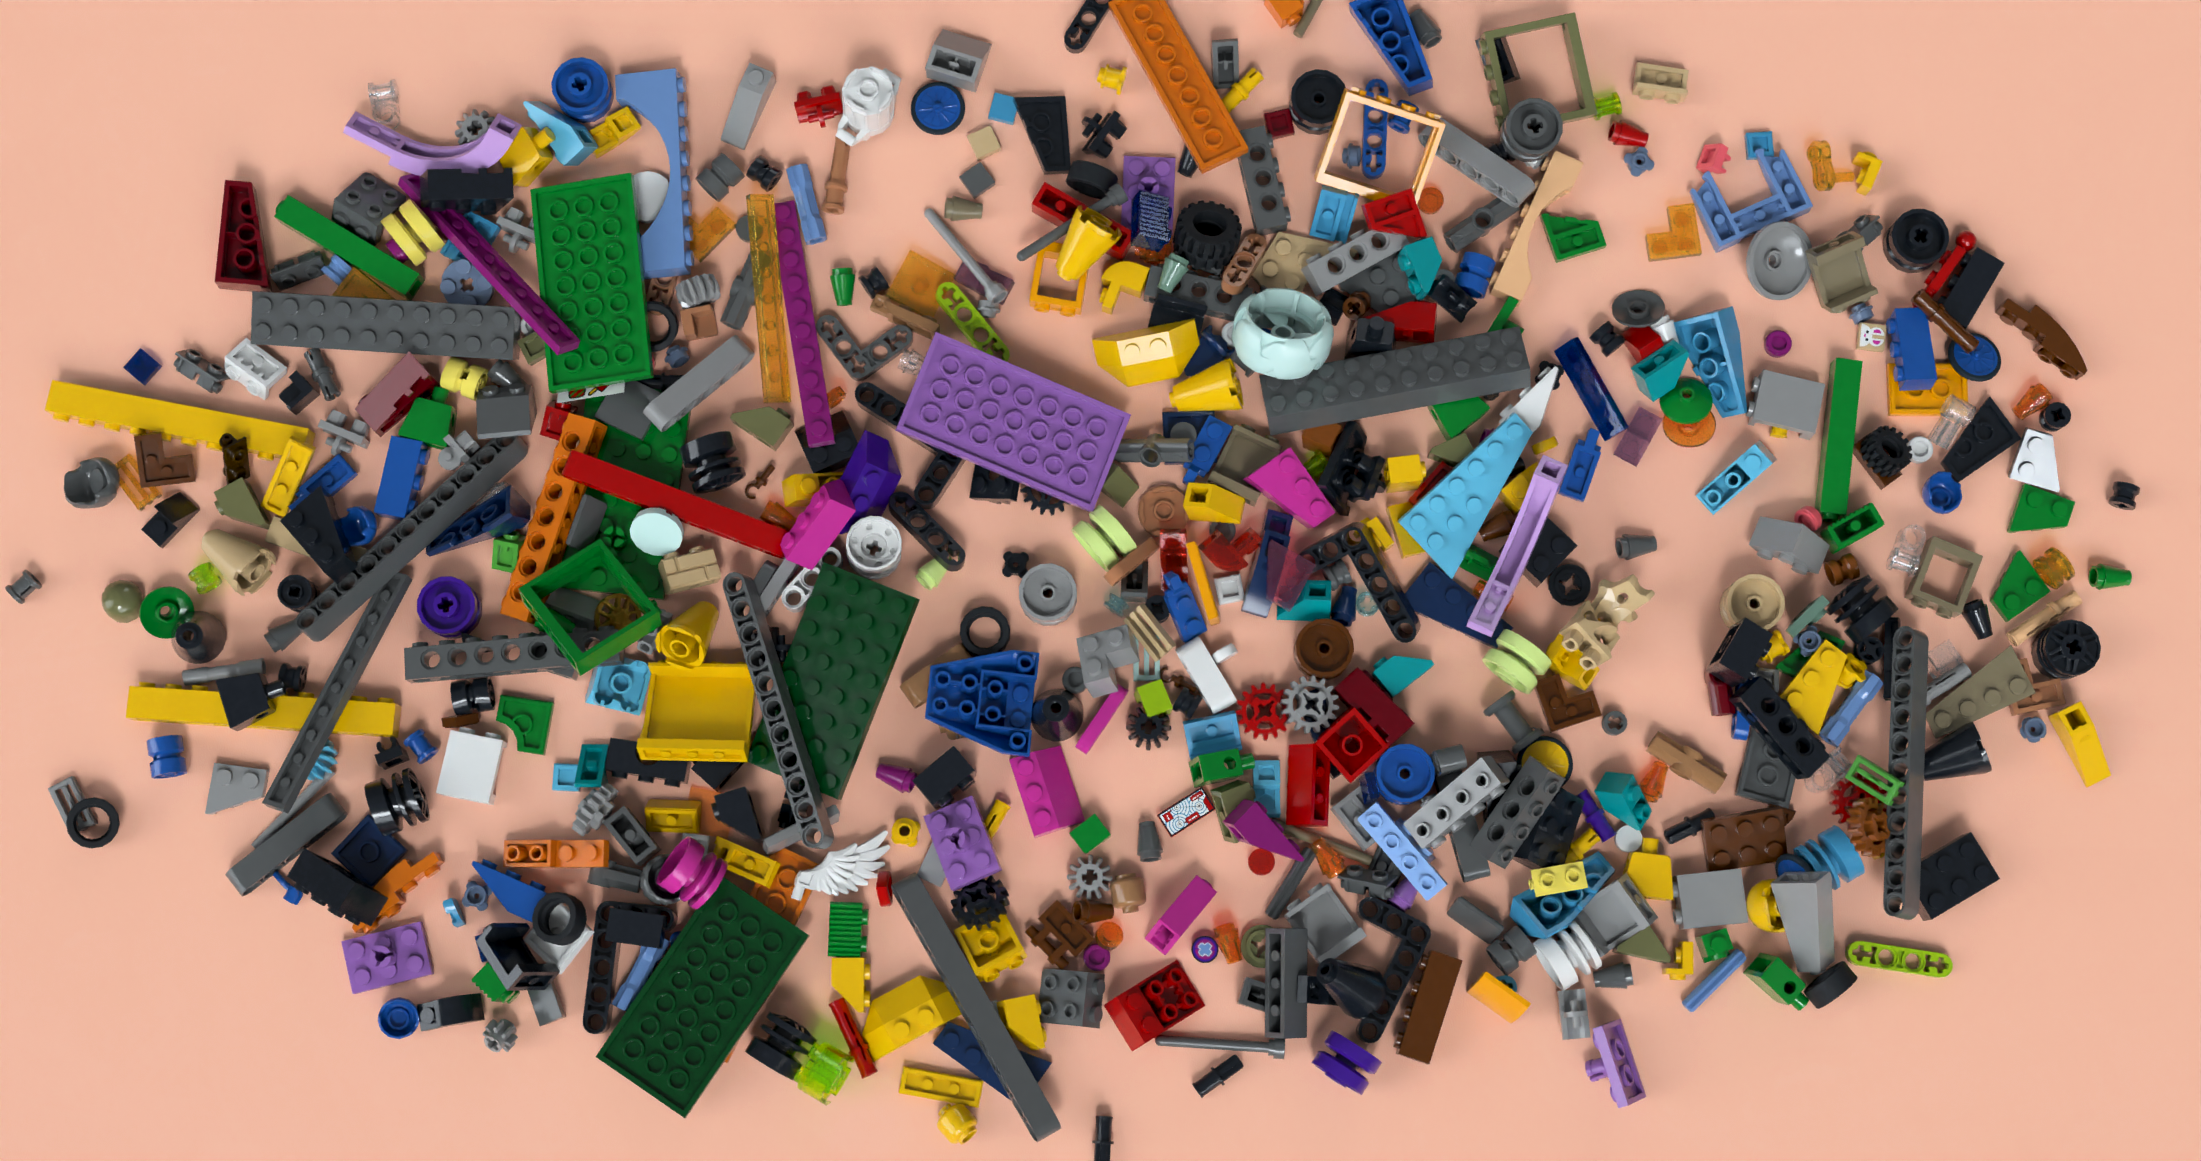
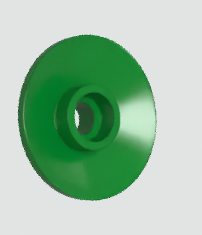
[1659,378,1713,424]
[139,586,194,639]

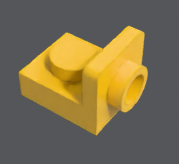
[1852,151,1883,196]
[1353,516,1394,552]
[1662,941,1693,980]

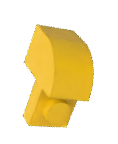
[1099,261,1150,315]
[1546,634,1600,691]

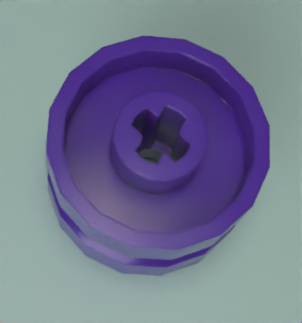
[417,576,482,639]
[1311,1030,1382,1095]

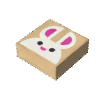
[1856,322,1886,353]

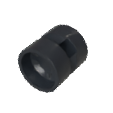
[277,575,321,613]
[450,677,496,716]

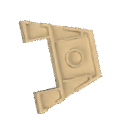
[1252,232,1358,292]

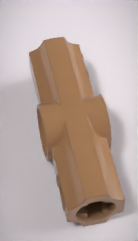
[1646,731,1728,794]

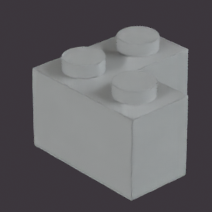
[1749,516,1830,575]
[1076,624,1140,698]

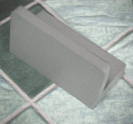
[545,588,605,632]

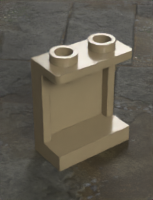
[1805,231,1878,313]
[1207,424,1283,507]

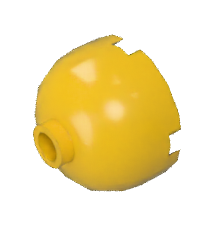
[1746,879,1785,933]

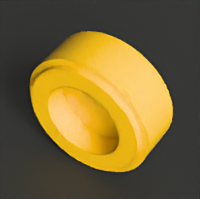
[1531,436,1558,455]

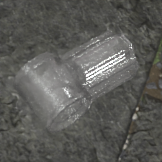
[1927,394,1976,451]

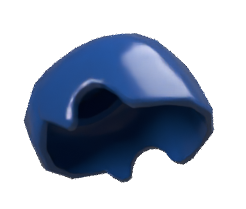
[1922,471,1962,514]
[341,505,377,546]
[378,997,420,1039]

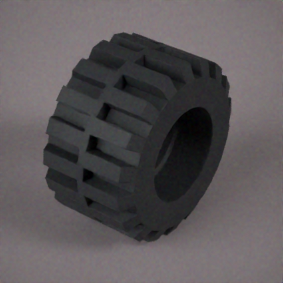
[1173,200,1242,270]

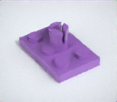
[1121,156,1176,236]
[923,795,1002,891]
[341,921,434,994]
[1585,1018,1646,1108]

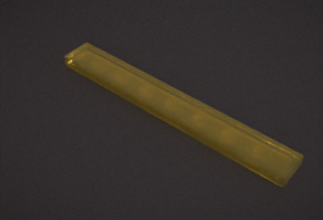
[746,194,791,404]

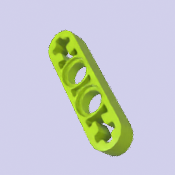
[935,282,1010,362]
[1845,941,1953,978]

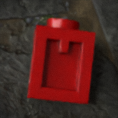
[540,399,578,441]

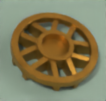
[594,593,642,631]

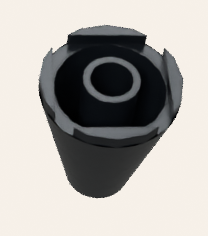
[171,611,226,664]
[1031,689,1083,742]
[1924,722,1992,781]
[1316,958,1387,1019]

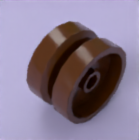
[1293,619,1354,681]

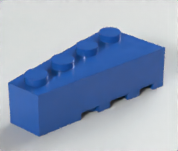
[1349,0,1433,96]

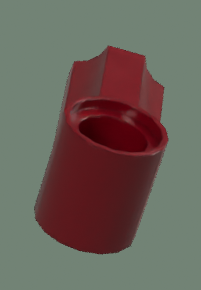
[1704,671,1736,716]

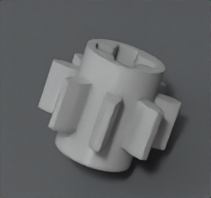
[482,1019,518,1052]

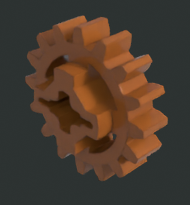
[1846,797,1890,857]

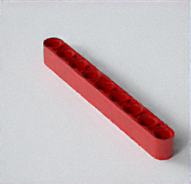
[561,450,789,559]

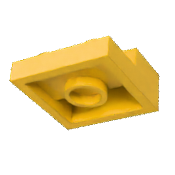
[953,914,1028,982]

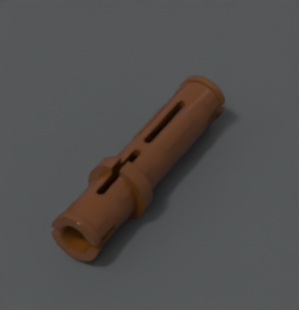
[1911,289,1979,354]

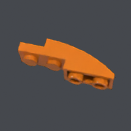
[503,840,609,868]
[352,852,444,934]

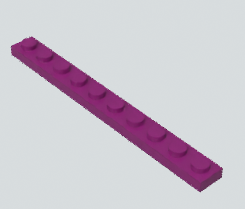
[398,174,580,355]
[769,200,835,448]

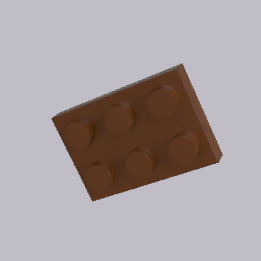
[1700,806,1788,872]

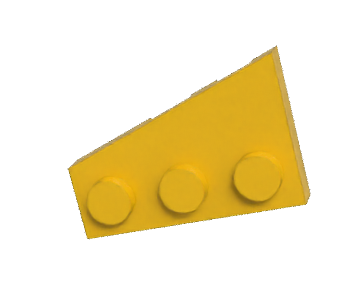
[1779,639,1847,735]

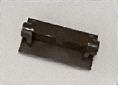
[219,433,250,485]

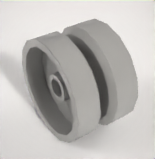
[1019,563,1077,626]

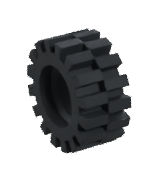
[1860,425,1912,477]

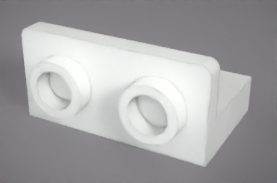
[224,338,287,400]

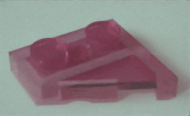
[1266,539,1316,612]

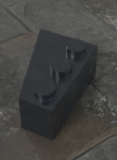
[420,168,514,215]

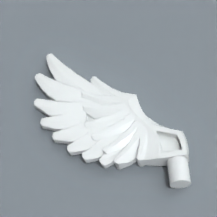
[791,830,890,901]

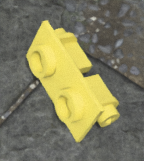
[1528,861,1588,897]

